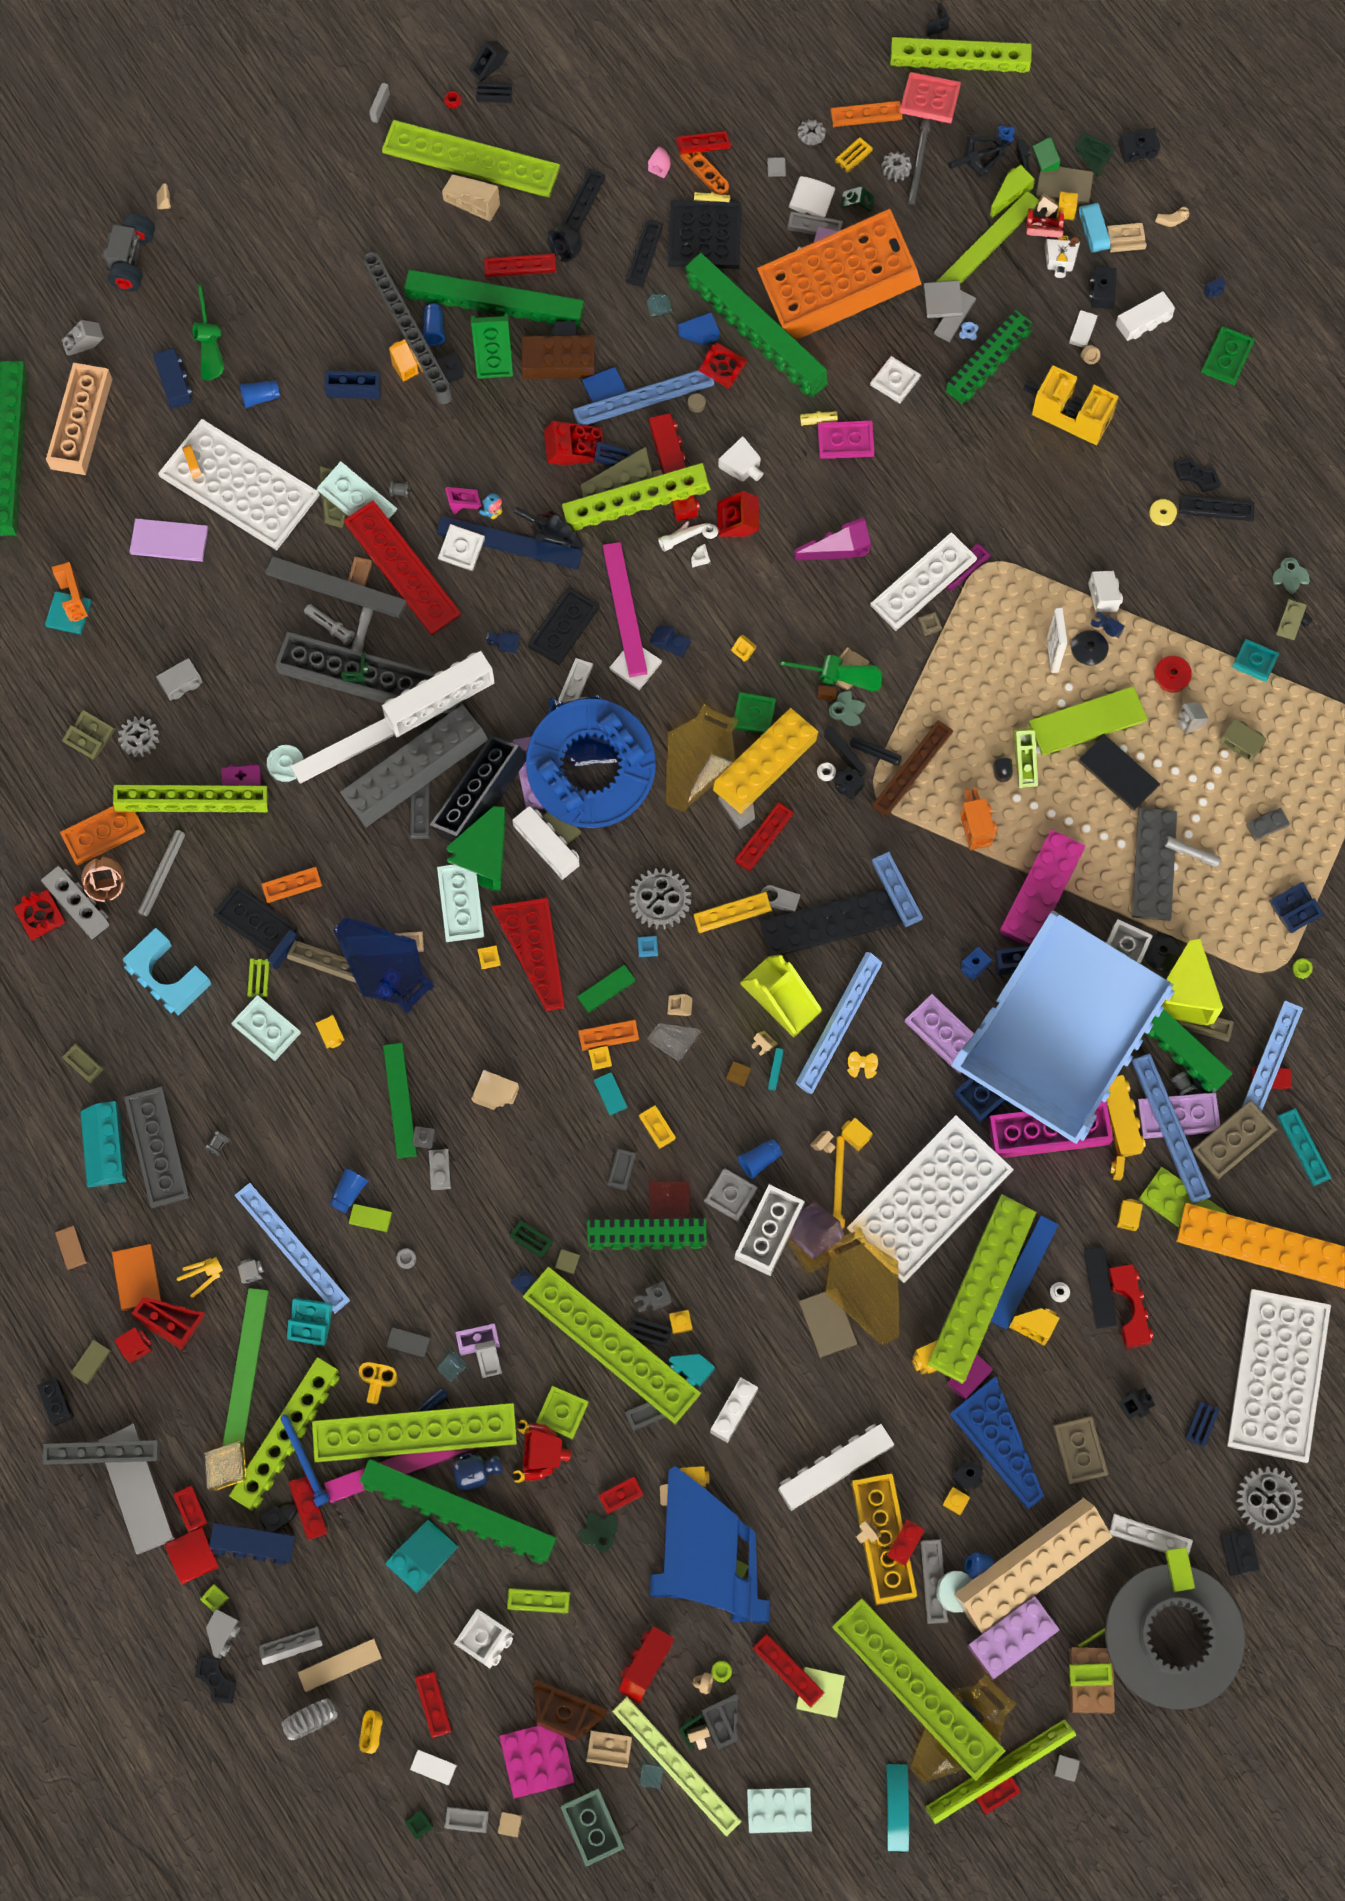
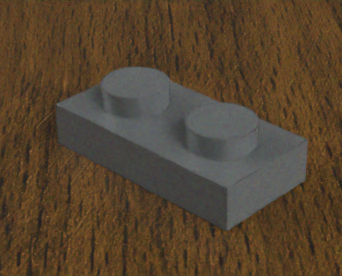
[1246,808,1290,841]

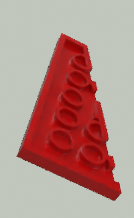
[491,898,565,1011]

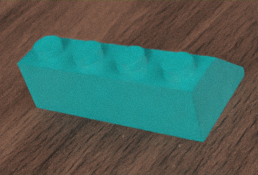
[80,1101,127,1187]

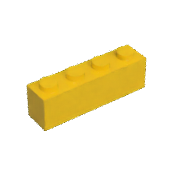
[1105,1075,1145,1157]

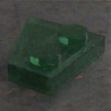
[1075,132,1115,177]

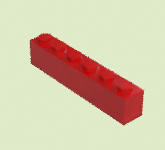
[649,413,700,522]

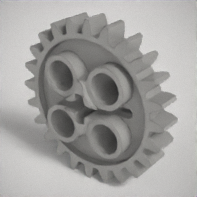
[629,868,691,929]
[1235,1467,1303,1534]

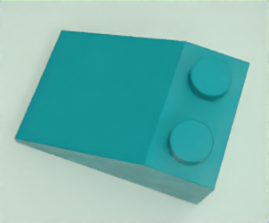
[385,1520,458,1594]

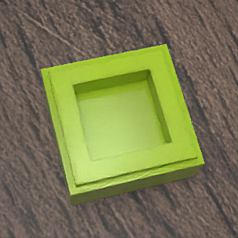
[200,1584,229,1612]

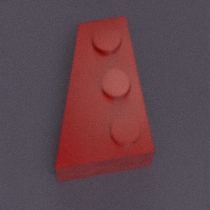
[132,1297,205,1350]
[618,1626,675,1704]

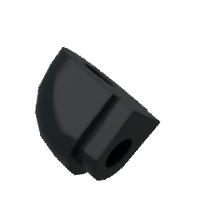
[992,758,1013,782]

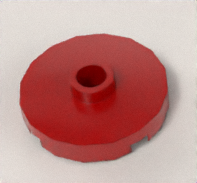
[1154,656,1192,693]

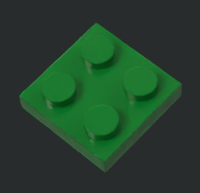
[732,692,776,734]

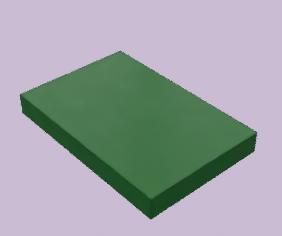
[1201,326,1255,386]

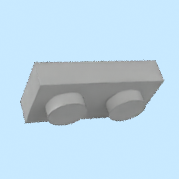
[429,1149,451,1190]

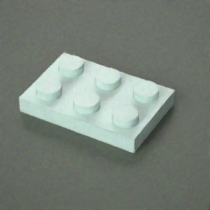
[231,995,301,1061]
[747,1788,812,1833]

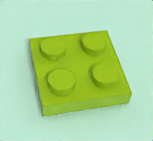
[536,1386,589,1440]

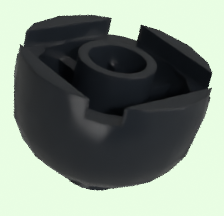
[547,225,582,263]

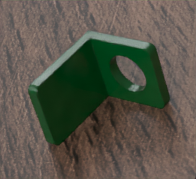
[841,186,874,212]
[341,652,369,682]
[678,1714,703,1751]

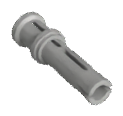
[304,604,355,646]

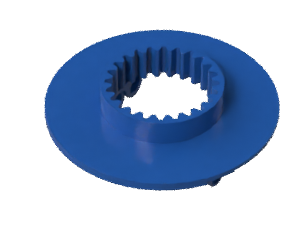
[526,699,656,828]

